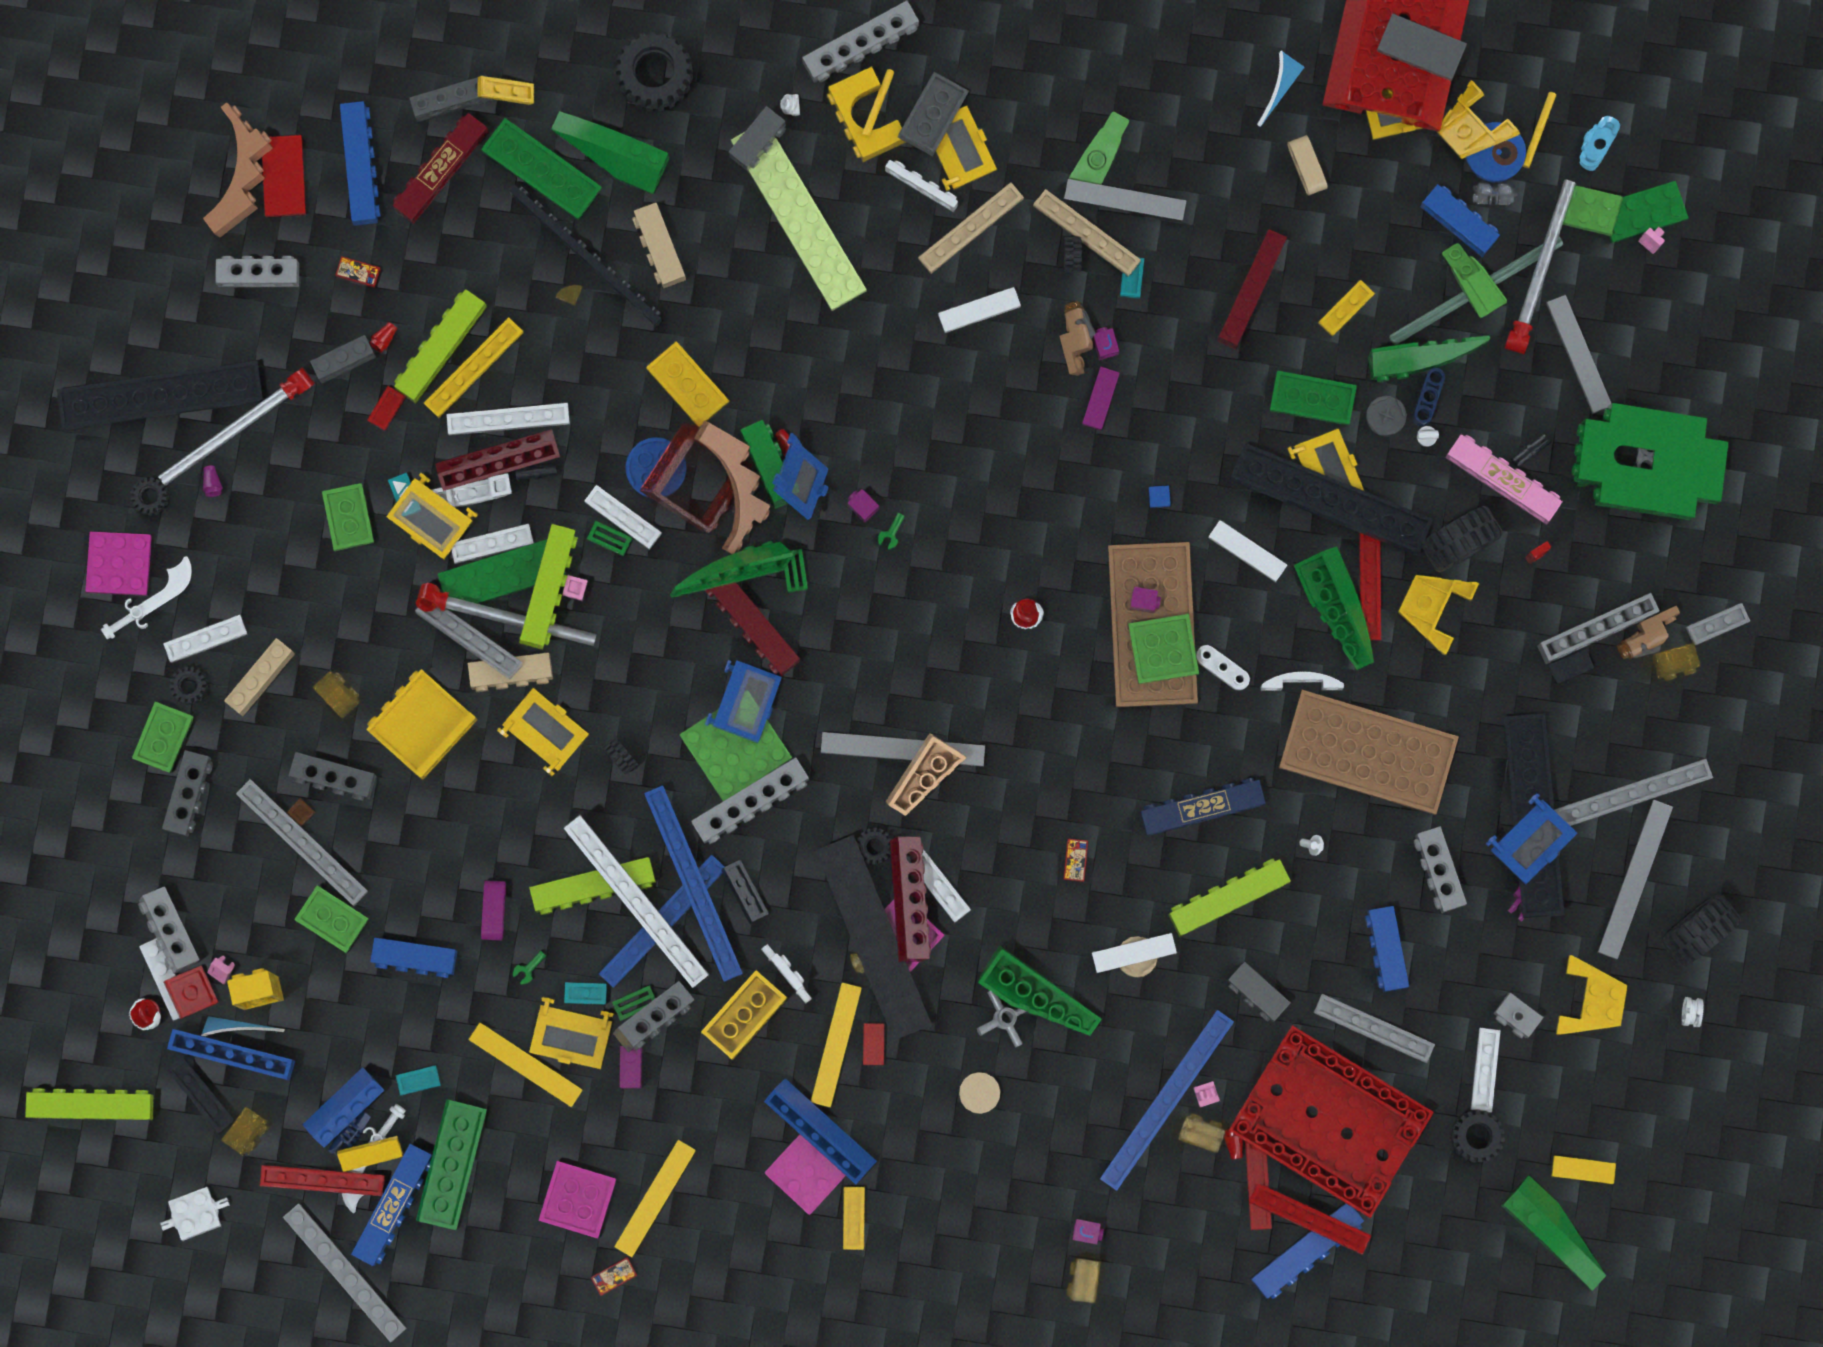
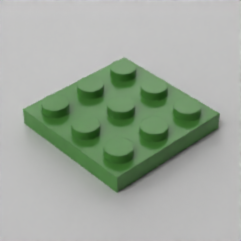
[1128,614,1199,684]

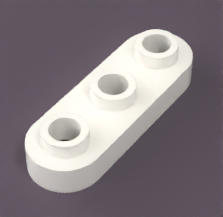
[1196,645,1250,690]

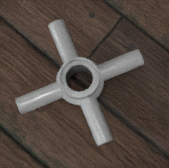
[977,991,1026,1048]

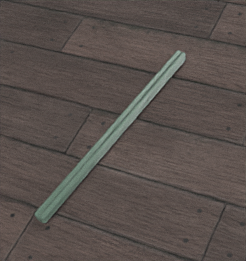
[1389,237,1563,345]

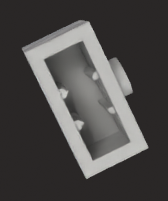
[1493,993,1543,1039]

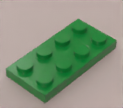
[1609,181,1688,243]
[1270,371,1357,426]

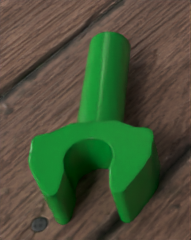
[878,513,905,550]
[513,950,546,985]

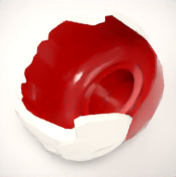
[1010,598,1044,629]
[129,998,161,1030]

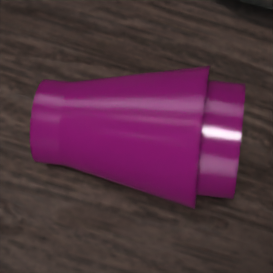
[203,466,223,497]

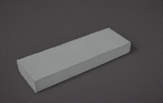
[1686,603,1750,646]

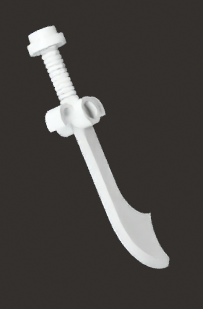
[101,556,192,639]
[342,1104,406,1213]

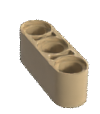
[1287,135,1327,195]

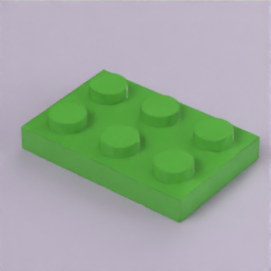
[1562,185,1623,236]
[322,483,374,551]
[132,702,194,774]
[294,886,369,953]

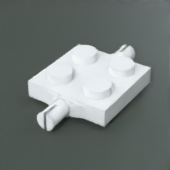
[761,944,812,1004]
[160,1187,230,1241]

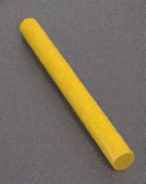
[861,69,894,139]
[1522,92,1556,168]

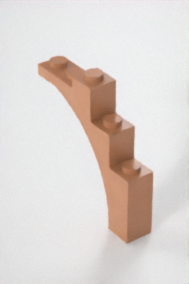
[203,103,273,238]
[694,421,770,554]

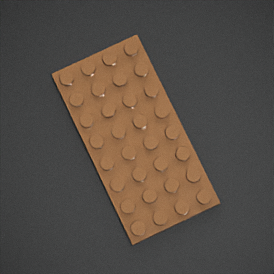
[1108,542,1198,707]
[1279,690,1459,815]

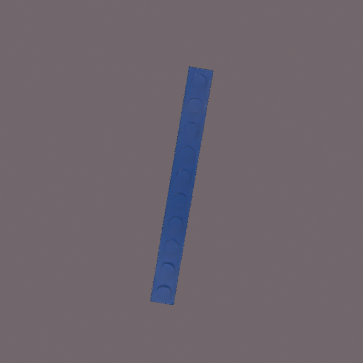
[644,786,743,982]
[1100,1010,1234,1191]

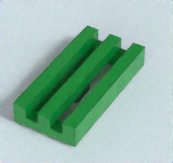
[587,521,632,557]
[784,549,808,593]
[612,985,655,1021]

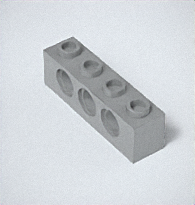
[216,256,299,287]
[1414,826,1467,913]
[138,886,199,974]

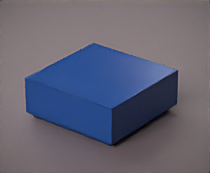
[1148,486,1170,508]

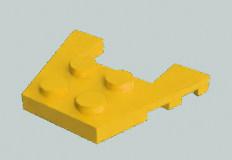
[1437,80,1520,159]
[1398,575,1479,655]
[1556,955,1627,1035]

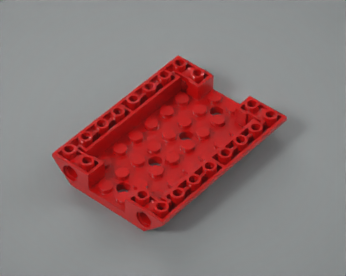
[1322,0,1469,132]
[1229,1025,1434,1218]

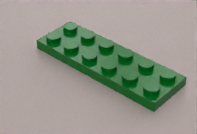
[481,118,602,220]
[438,539,566,612]
[416,1099,487,1230]

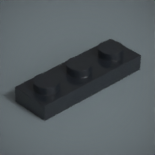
[721,860,769,924]

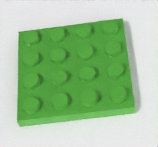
[680,690,792,801]

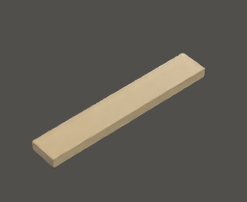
[918,183,1024,274]
[1033,189,1141,277]

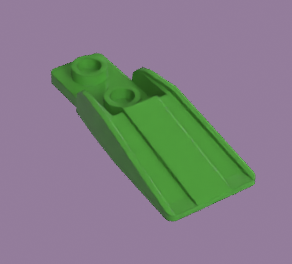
[1069,112,1129,185]
[1442,243,1507,318]

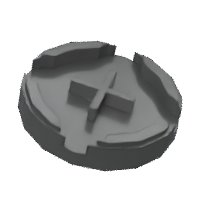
[1366,396,1407,437]

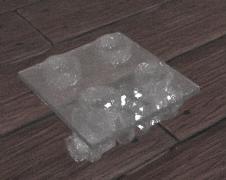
[1473,183,1517,205]

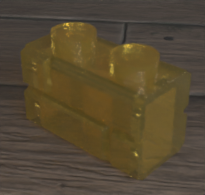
[1652,643,1700,681]
[312,671,360,718]
[222,1107,268,1155]
[1178,1113,1225,1153]
[1067,1259,1101,1303]

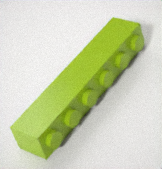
[394,289,487,404]
[519,524,578,650]
[529,857,656,915]
[1169,858,1291,937]
[26,1089,154,1120]

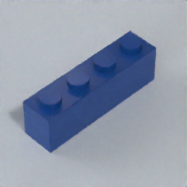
[1420,184,1500,257]
[1365,906,1409,992]
[370,938,457,978]
[302,1067,384,1147]

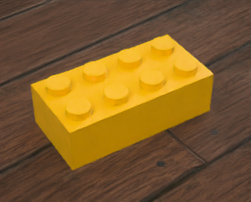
[227,968,284,1010]
[701,970,787,1060]

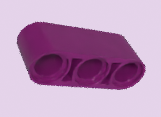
[481,880,506,941]

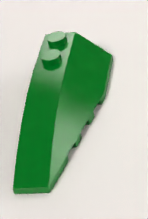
[551,111,669,194]
[1368,336,1490,382]
[670,541,793,598]
[1294,546,1374,670]
[978,946,1102,1036]
[1501,1175,1606,1291]

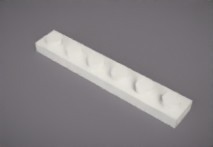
[447,403,570,436]

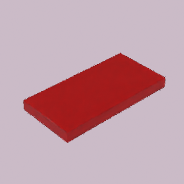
[262,135,306,217]

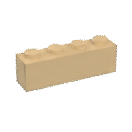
[632,203,686,289]
[224,638,295,716]
[468,653,553,692]

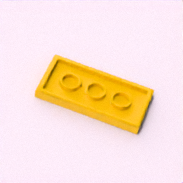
[646,341,729,428]

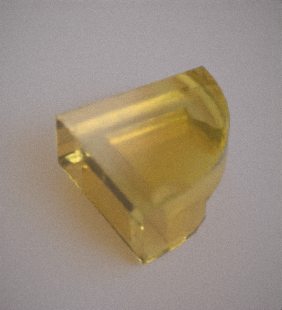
[556,285,583,306]
[849,952,864,974]

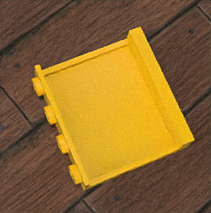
[366,669,477,780]

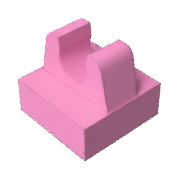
[1638,227,1665,254]
[562,575,588,601]
[207,956,235,984]
[1193,1081,1220,1107]

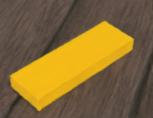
[478,76,534,105]
[1318,280,1375,337]
[337,1136,403,1172]
[1551,1156,1616,1184]
[843,1187,865,1250]

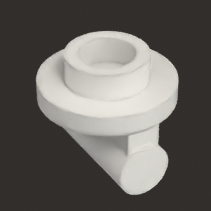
[780,94,800,116]
[1417,426,1439,447]
[1300,835,1324,856]

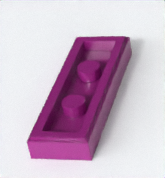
[1082,367,1120,430]

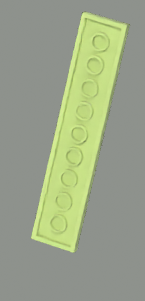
[731,133,867,311]

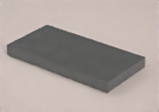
[1377,14,1467,81]
[898,72,969,156]

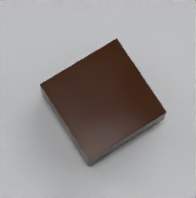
[286,798,316,827]

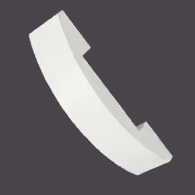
[432,473,512,508]
[1261,672,1344,691]

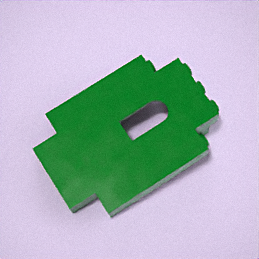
[1572,403,1729,520]

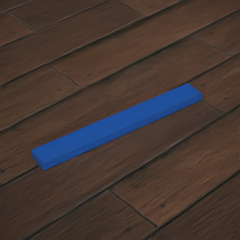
[599,855,724,988]

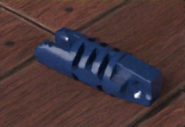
[328,1111,371,1159]

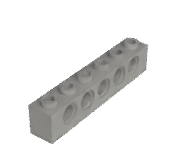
[802,1,919,83]
[1537,593,1659,664]
[691,757,809,844]

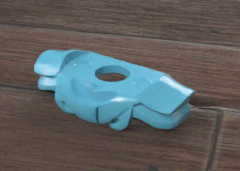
[1579,116,1620,171]

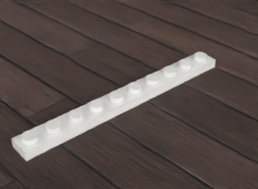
[564,815,709,988]

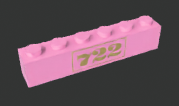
[1445,435,1563,525]

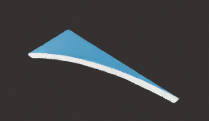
[1257,51,1304,127]
[201,1016,285,1036]

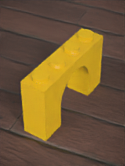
[827,67,906,162]

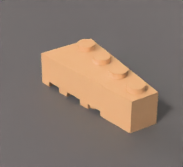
[886,733,967,816]

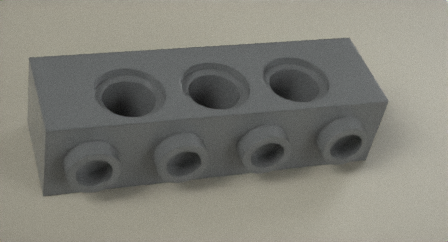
[410,75,494,122]
[162,750,213,837]
[289,752,376,801]
[613,981,694,1053]

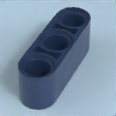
[1412,368,1445,427]

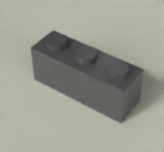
[728,106,786,171]
[310,335,376,384]
[1227,962,1290,1022]

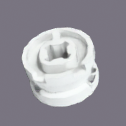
[1682,997,1703,1027]

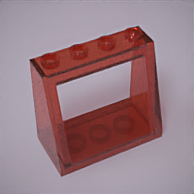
[639,423,753,533]

